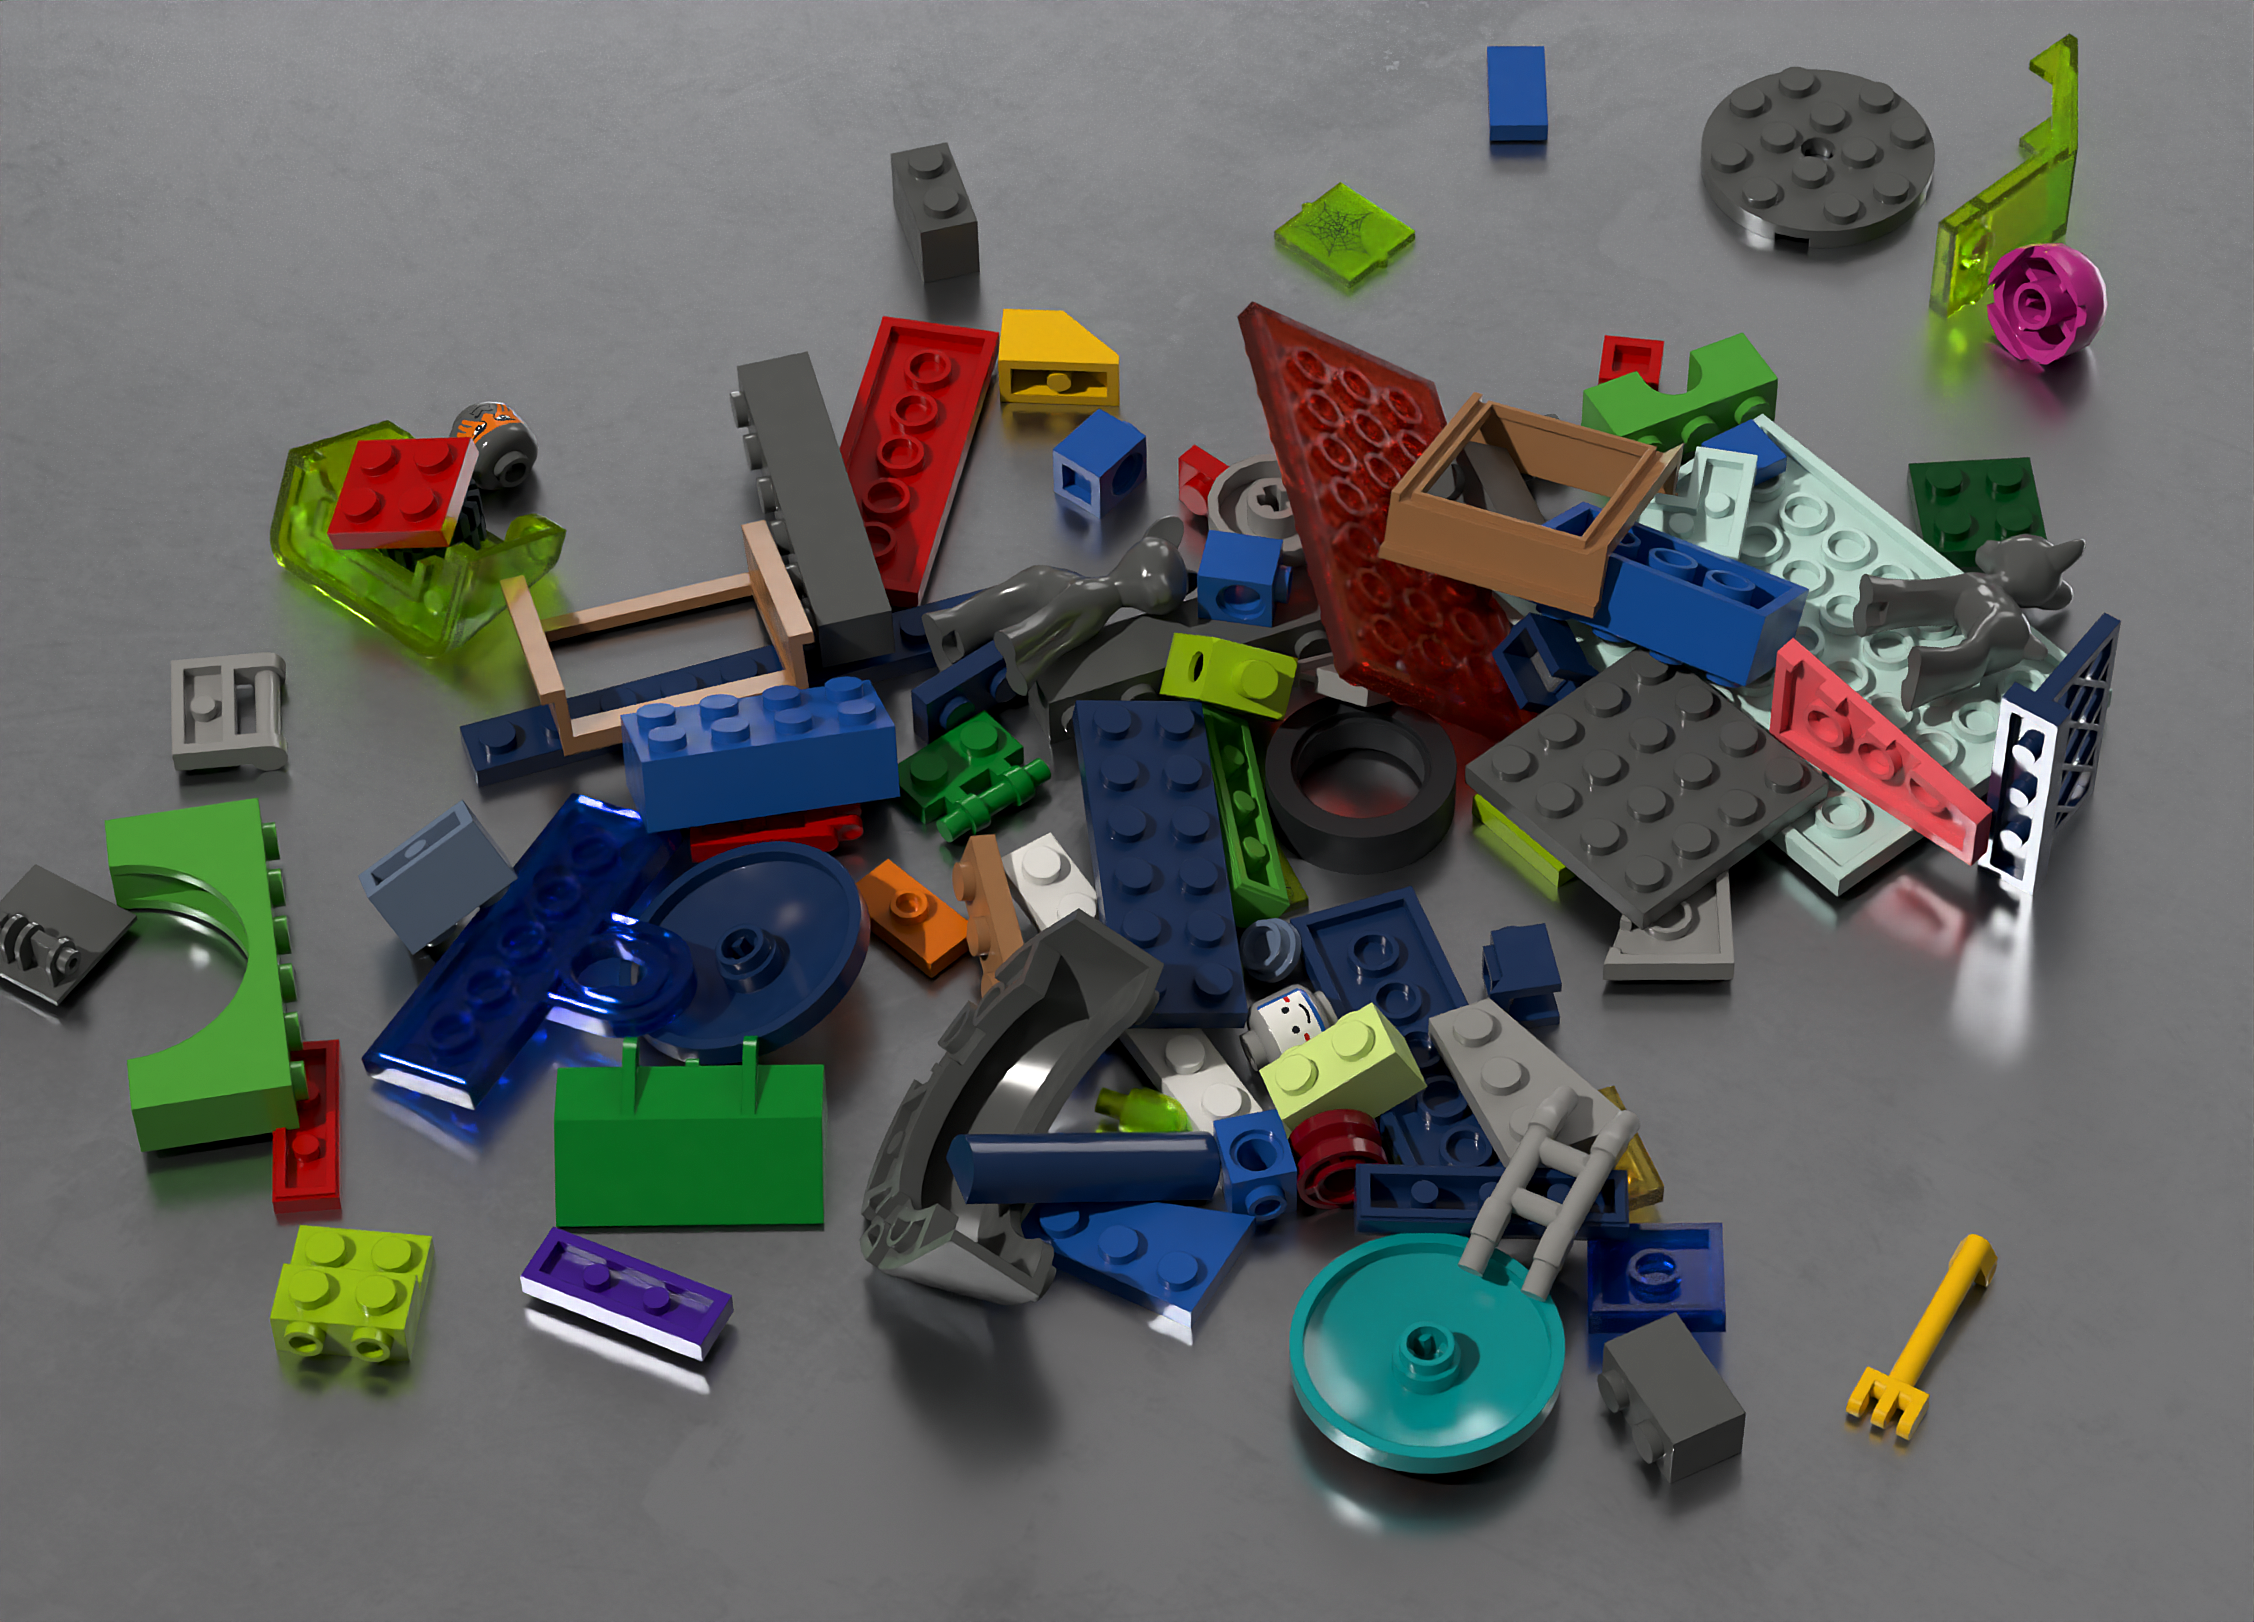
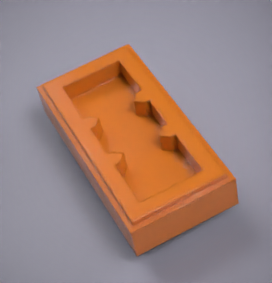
[856,859,969,978]

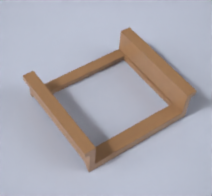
[1379,392,1684,618]
[499,520,815,757]

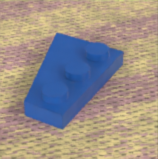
[1021,1201,1256,1328]

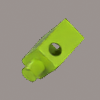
[1159,633,1298,722]

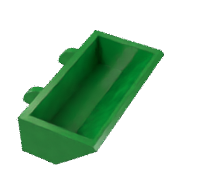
[554,1035,828,1227]

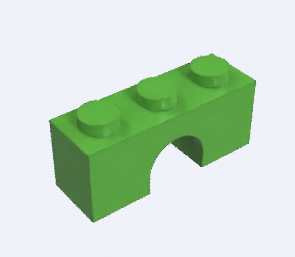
[1581,332,1778,455]

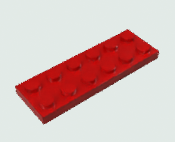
[839,316,1000,608]

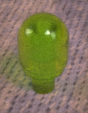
[1095,1087,1188,1132]

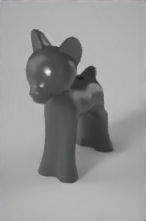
[921,516,1198,696]
[1853,534,2086,712]

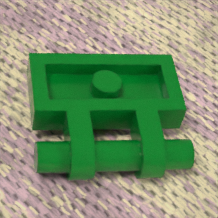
[896,710,1051,842]

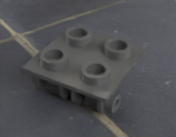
[0,864,138,1006]

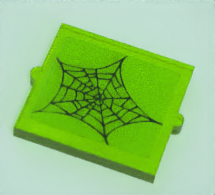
[1274,182,1416,289]

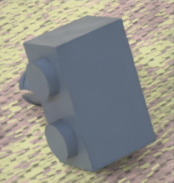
[358,799,518,955]

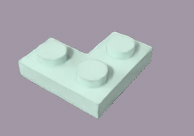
[1636,446,1758,561]

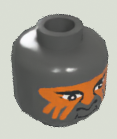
[449,401,539,491]

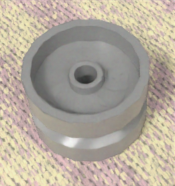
[1208,453,1343,568]

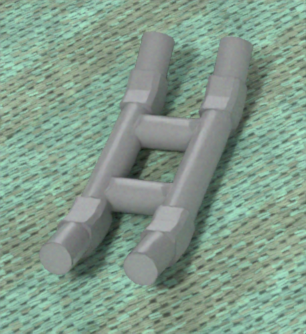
[1458,1086,1640,1302]

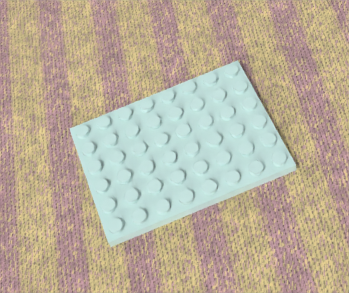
[1491,414,2112,897]

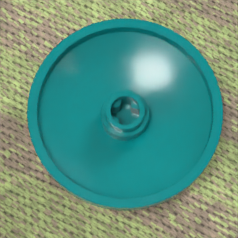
[1289,1233,1565,1474]

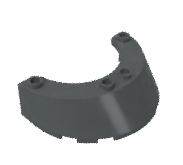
[859,908,1164,1305]

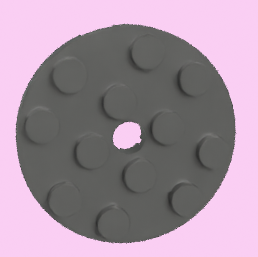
[1700,67,1935,248]

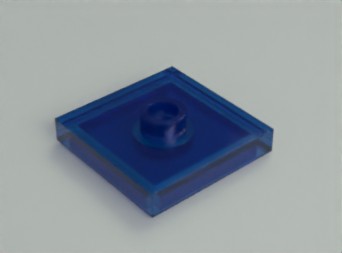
[1587,1222,1726,1334]

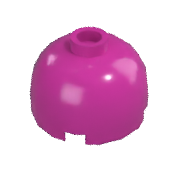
[1987,243,2108,364]

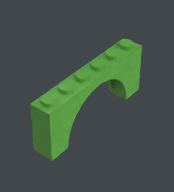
[104,798,309,1152]

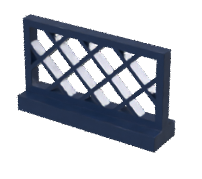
[1978,612,2121,896]

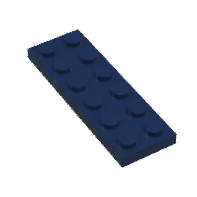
[1072,700,1248,1029]
[1290,886,1504,1167]

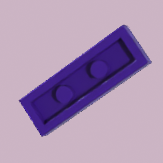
[520,1226,734,1361]

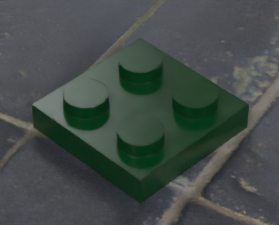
[1907,457,2047,568]

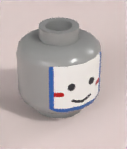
[1239,984,1338,1071]

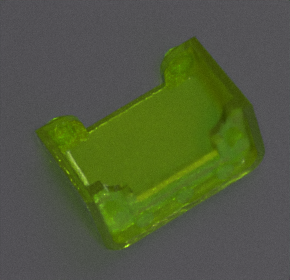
[269,420,567,659]

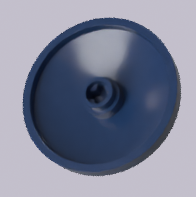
[619,841,871,1065]

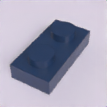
[911,640,1017,745]

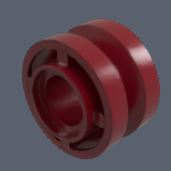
[1288,1109,1388,1209]

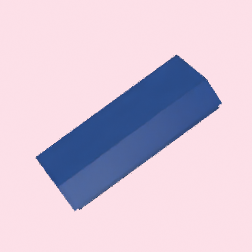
[1486,46,1548,141]

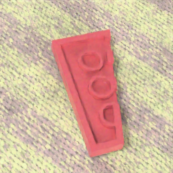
[1769,638,1993,866]

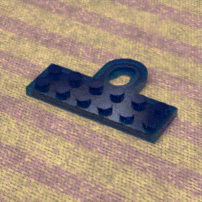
[361,793,698,1110]

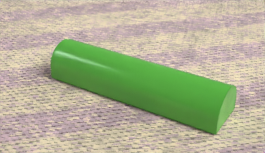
[1202,703,1290,928]

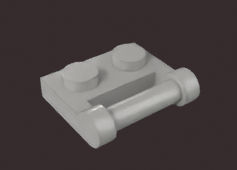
[171,652,288,771]

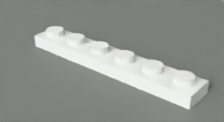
[1001,832,1263,1136]

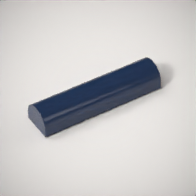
[946,1131,1220,1204]
[1354,1164,1630,1242]

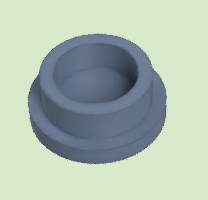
[1239,918,1301,983]

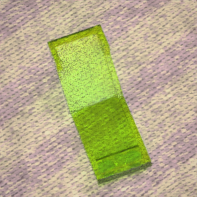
[1929,33,2078,319]

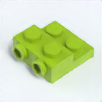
[270,1225,435,1362]

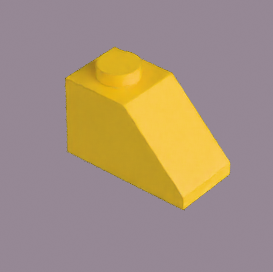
[998,309,1120,406]

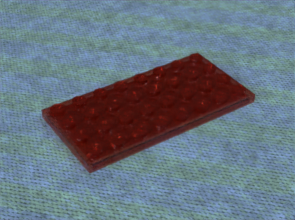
[1237,301,1538,744]

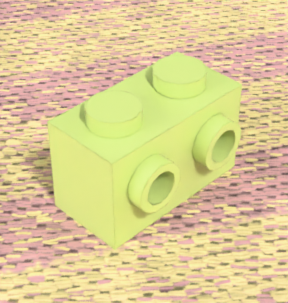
[1259,1002,1427,1131]

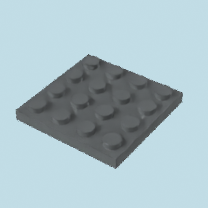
[1465,645,1829,930]

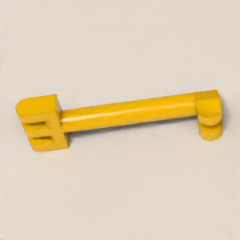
[1846,1234,1998,1441]

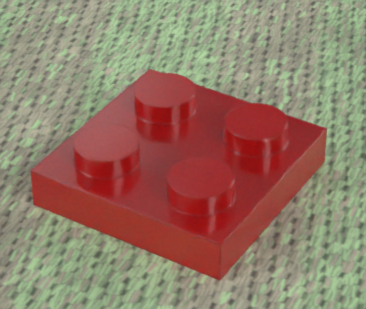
[327,437,479,550]

